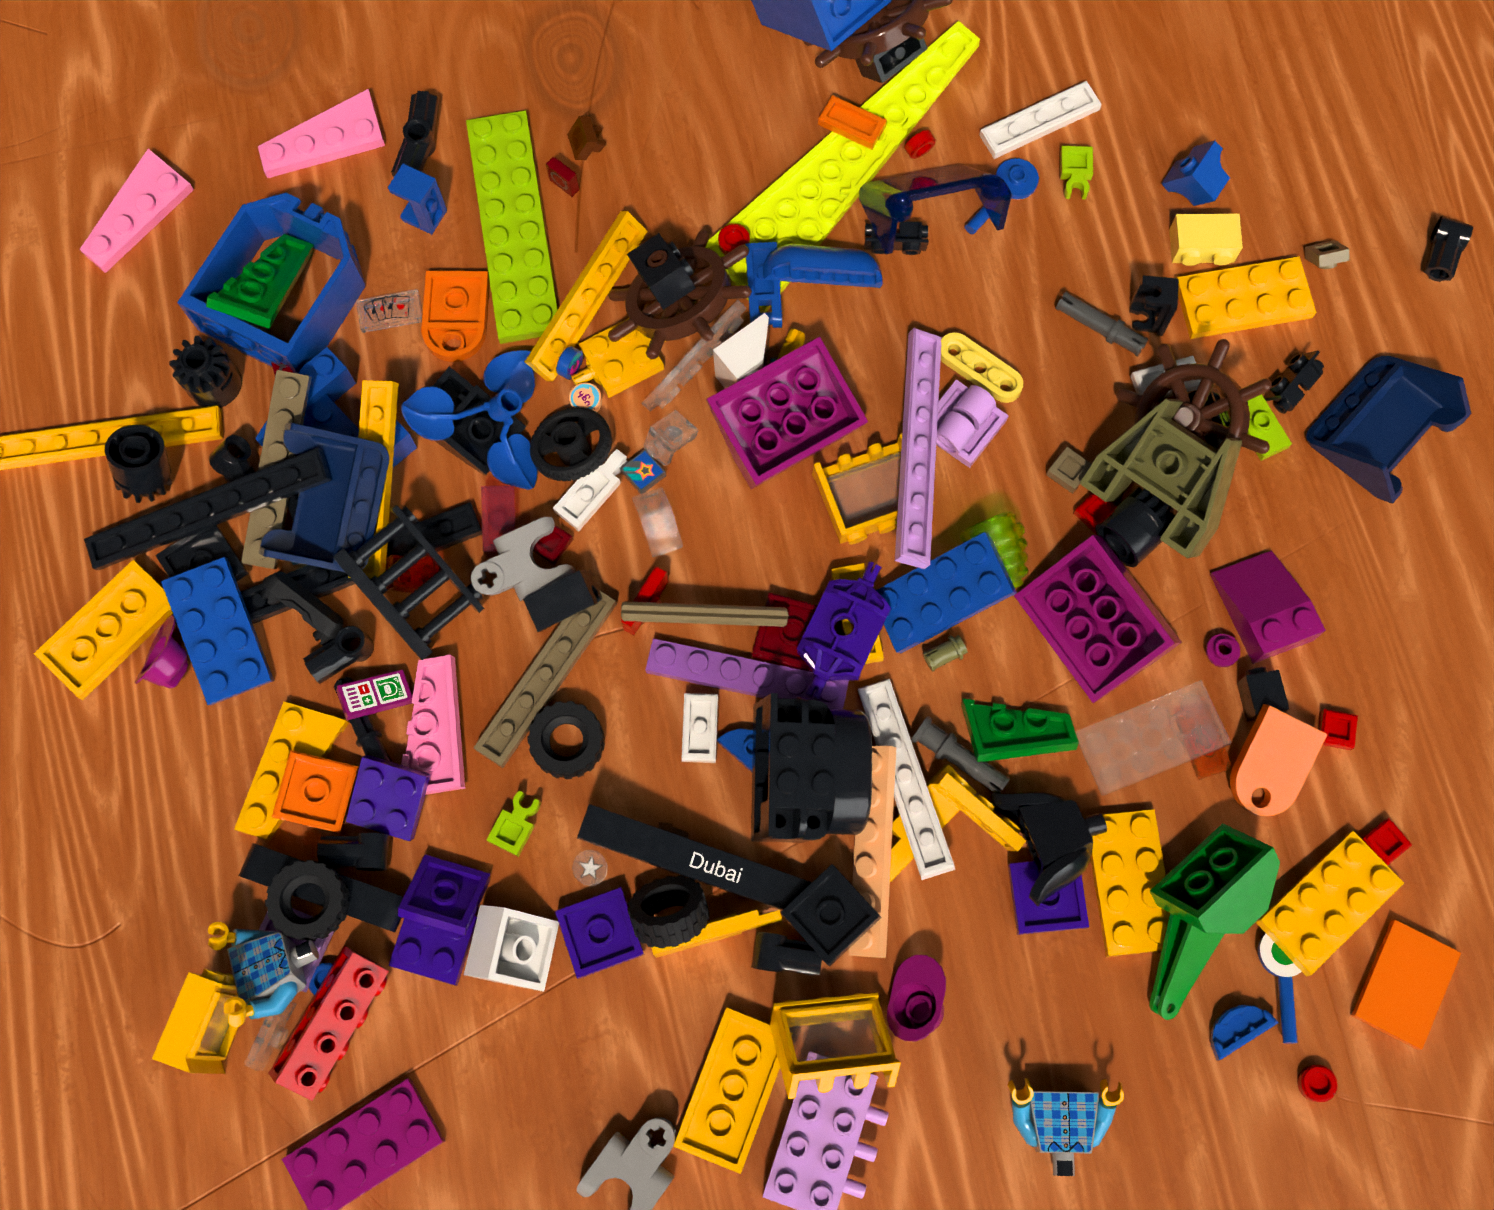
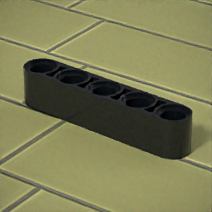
[238,843,403,932]

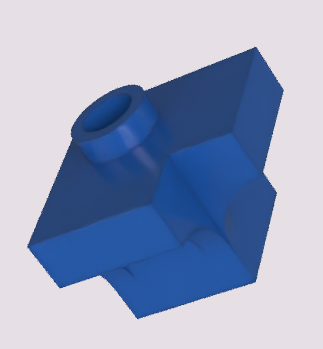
[1161,140,1230,206]

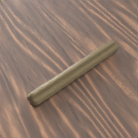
[621,601,788,627]

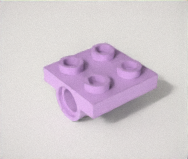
[936,380,1009,468]

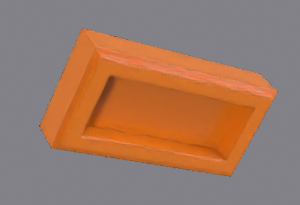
[818,95,887,150]

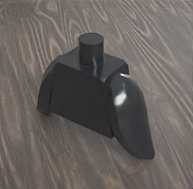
[991,792,1107,907]

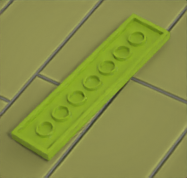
[466,110,558,344]

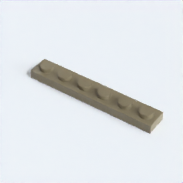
[241,370,312,569]
[474,590,617,768]

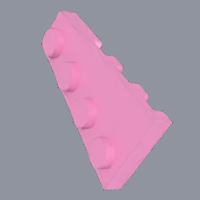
[258,89,385,178]
[80,149,194,273]
[401,655,465,795]

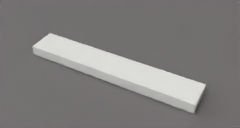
[858,679,955,880]

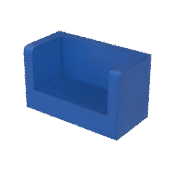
[388,164,447,235]

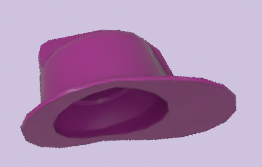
[135,615,188,689]
[886,955,946,1042]

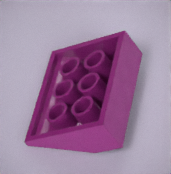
[706,336,868,490]
[1014,535,1182,703]

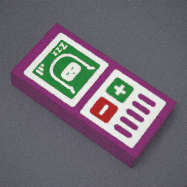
[336,670,412,721]

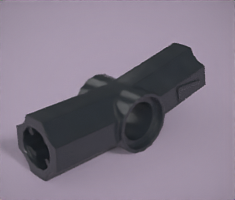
[391,91,439,177]

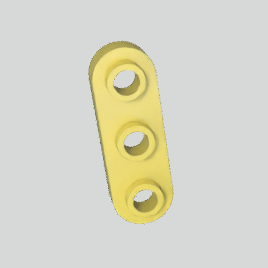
[941,332,1023,403]

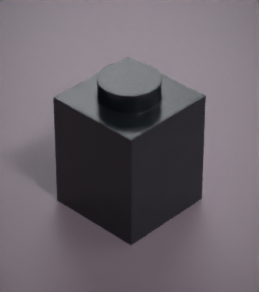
[1237,667,1289,722]

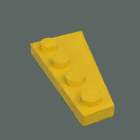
[234,701,349,841]

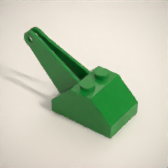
[1149,823,1280,1020]

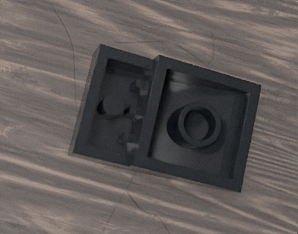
[432,366,526,476]

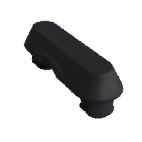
[260,571,344,646]

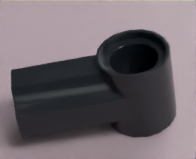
[1424,216,1473,282]
[209,435,254,483]
[303,626,374,684]
[317,833,389,871]
[751,932,822,975]

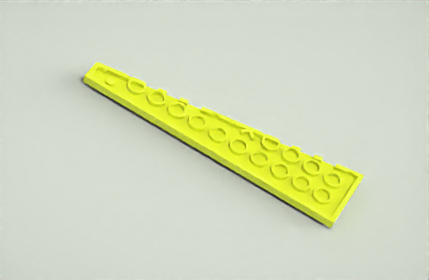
[705,21,980,313]

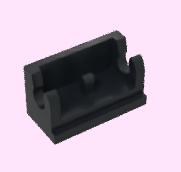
[1129,275,1179,336]
[523,570,602,632]

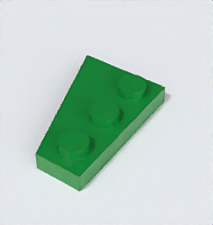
[961,698,1079,762]

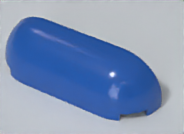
[763,244,883,288]

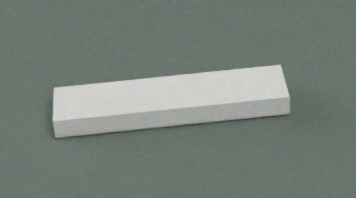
[979,81,1102,159]

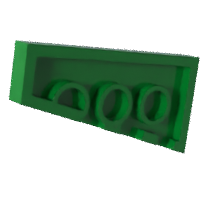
[206,234,314,329]

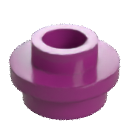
[1206,634,1240,667]

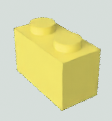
[1169,214,1243,266]

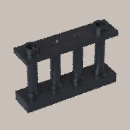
[332,505,485,660]

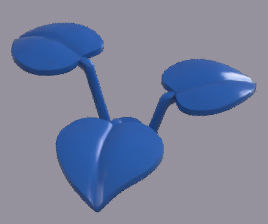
[401,350,537,490]

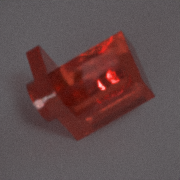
[386,555,440,593]

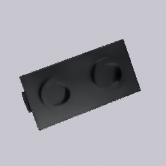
[864,220,929,255]
[1264,350,1324,414]

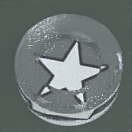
[572,850,608,886]

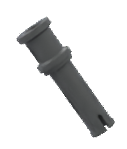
[911,716,1010,793]

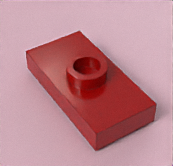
[621,567,669,636]

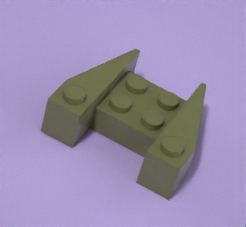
[1080,398,1242,558]

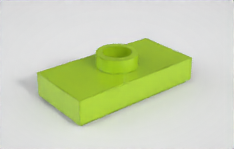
[1247,394,1292,461]

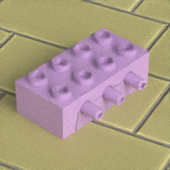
[762,1052,889,1210]

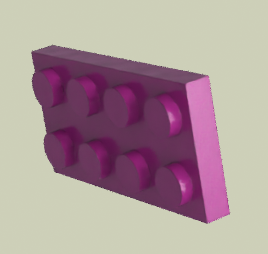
[282,1079,445,1210]

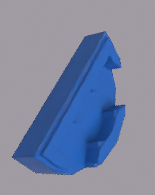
[717,729,753,772]
[1211,1005,1279,1061]

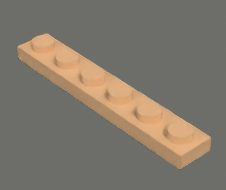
[849,746,896,958]

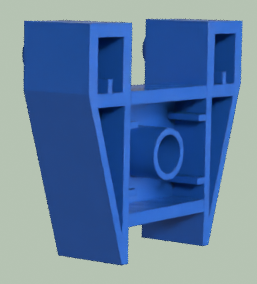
[255,347,417,468]

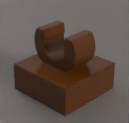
[567,116,606,160]

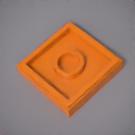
[272,750,359,833]

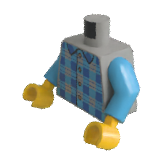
[208,922,319,1027]
[1008,1078,1124,1176]

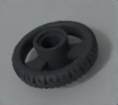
[530,407,612,481]

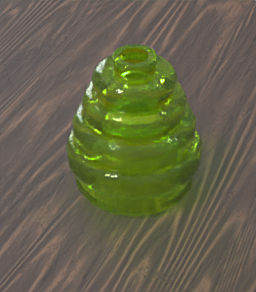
[960,511,1028,588]

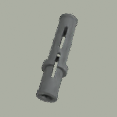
[1056,291,1149,357]

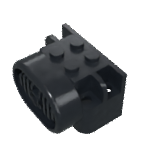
[751,693,872,843]

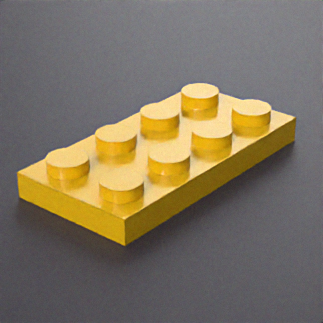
[1177,256,1317,339]
[34,560,173,700]
[1090,809,1170,957]
[1256,831,1404,977]
[673,1007,792,1174]

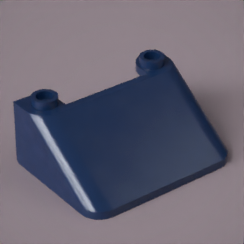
[1306,356,1471,504]
[259,423,389,572]

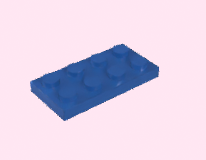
[876,532,1017,653]
[161,557,274,706]

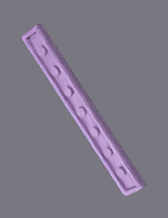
[895,328,942,569]

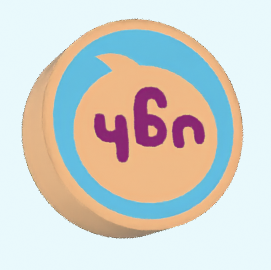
[569,383,602,412]

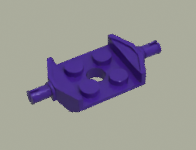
[797,562,891,700]

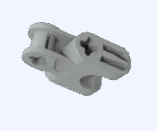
[471,517,576,601]
[577,1117,677,1210]

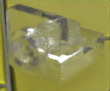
[643,410,699,466]

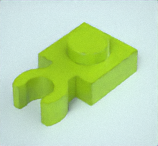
[1060,146,1093,199]
[486,791,541,857]

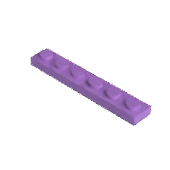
[645,638,849,709]

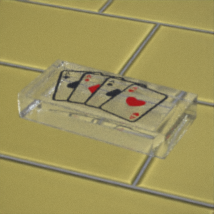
[356,289,423,333]

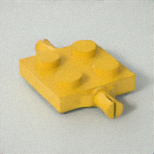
[571,318,666,398]

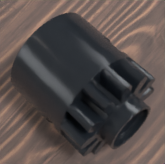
[169,336,242,408]
[105,425,172,503]
[1095,487,1175,567]

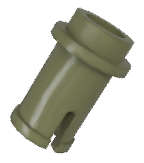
[922,635,968,672]

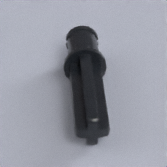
[334,677,392,762]

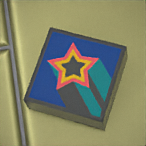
[620,449,666,496]

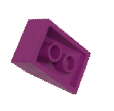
[1210,550,1326,664]

